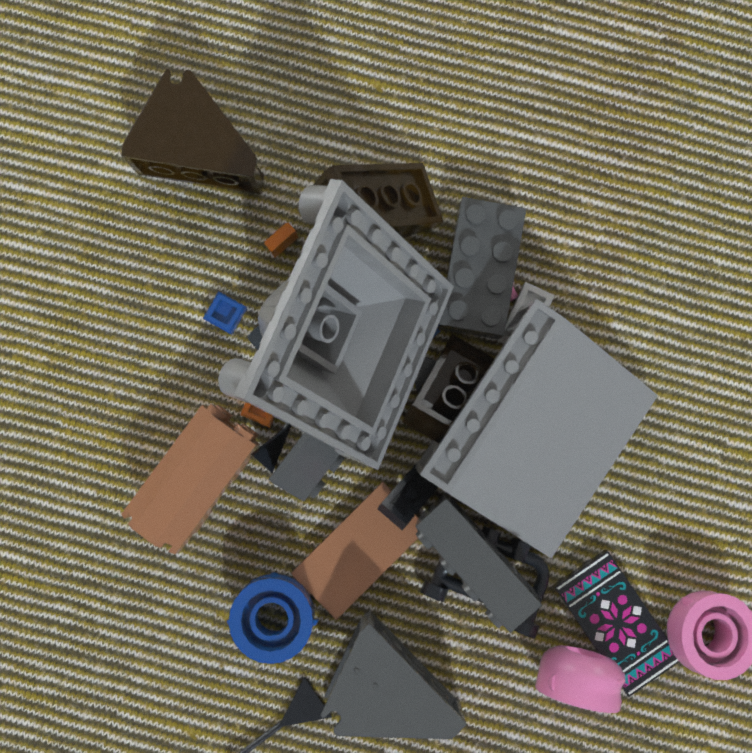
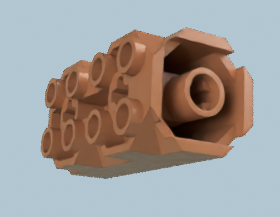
[121,404,259,554]

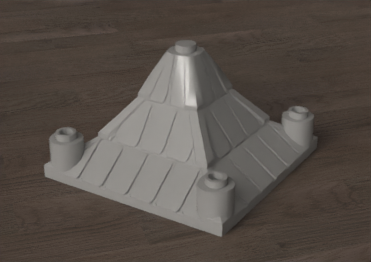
[218,179,454,470]

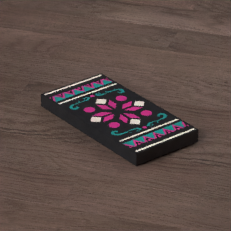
[552,550,680,697]

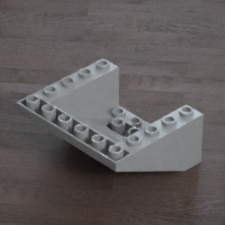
[415,299,658,558]

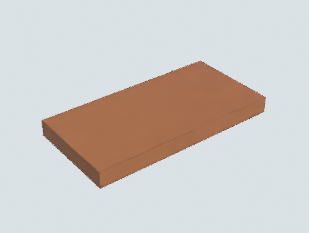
[291,481,418,620]

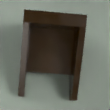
[121,69,264,194]
[297,163,444,238]

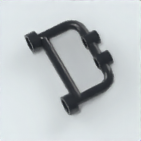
[420,526,550,639]

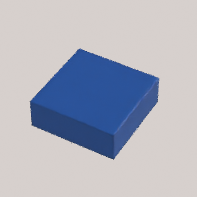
[203,291,247,335]

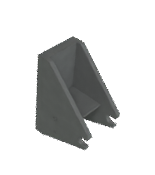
[321,609,467,739]

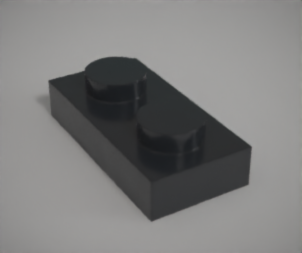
[377,463,438,530]

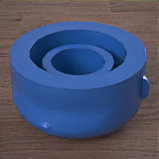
[226,572,319,664]

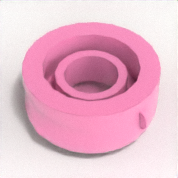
[667,590,752,680]
[535,645,626,713]

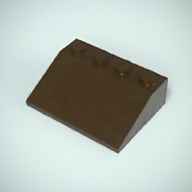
[402,334,495,443]

